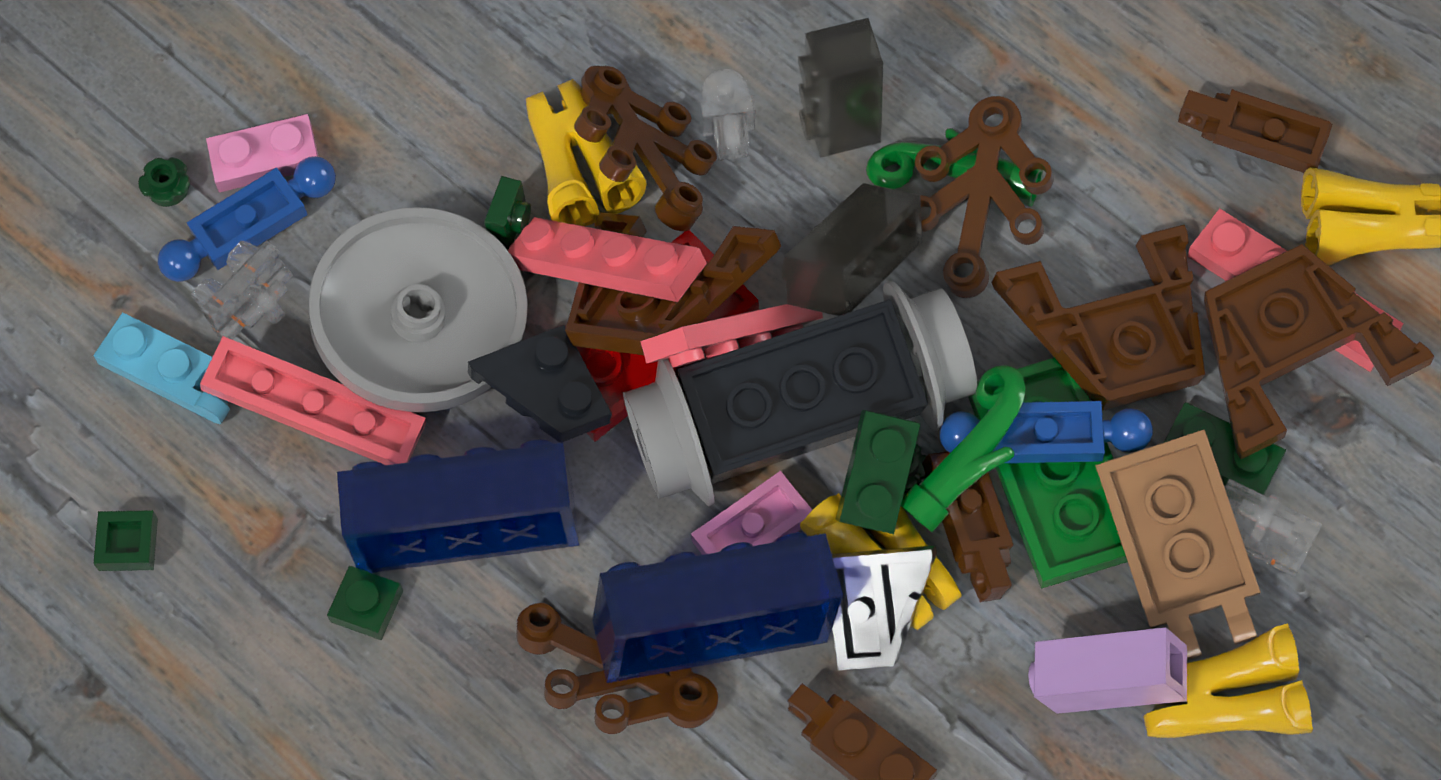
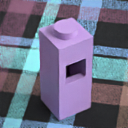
[1028,627,1187,714]

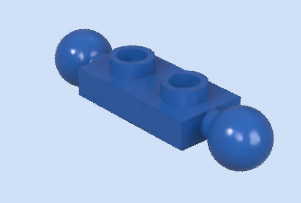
[158,156,336,282]
[939,401,1153,463]

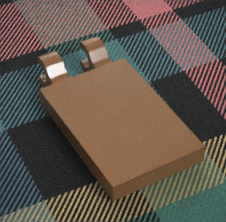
[1095,430,1260,660]

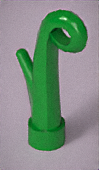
[866,128,1043,207]
[901,365,1026,532]

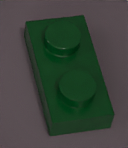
[1164,402,1286,503]
[836,409,920,534]

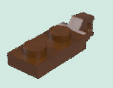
[1178,89,1333,173]
[922,451,1014,603]
[787,683,937,780]

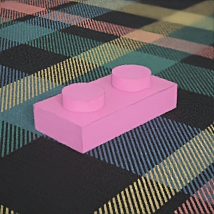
[206,114,319,193]
[691,471,812,583]

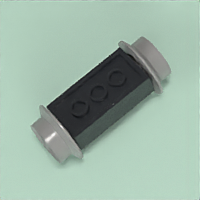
[623,281,977,506]

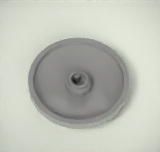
[309,207,527,412]

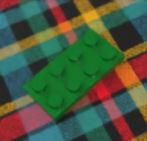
[968,358,1128,589]

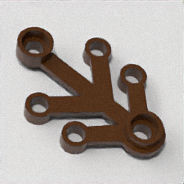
[574,66,717,231]
[905,96,1054,298]
[516,586,718,734]

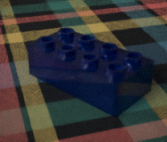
[337,440,580,573]
[592,532,843,683]

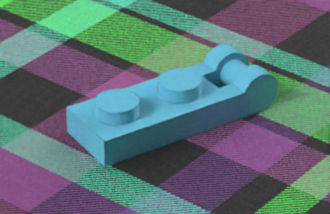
[93,312,230,424]

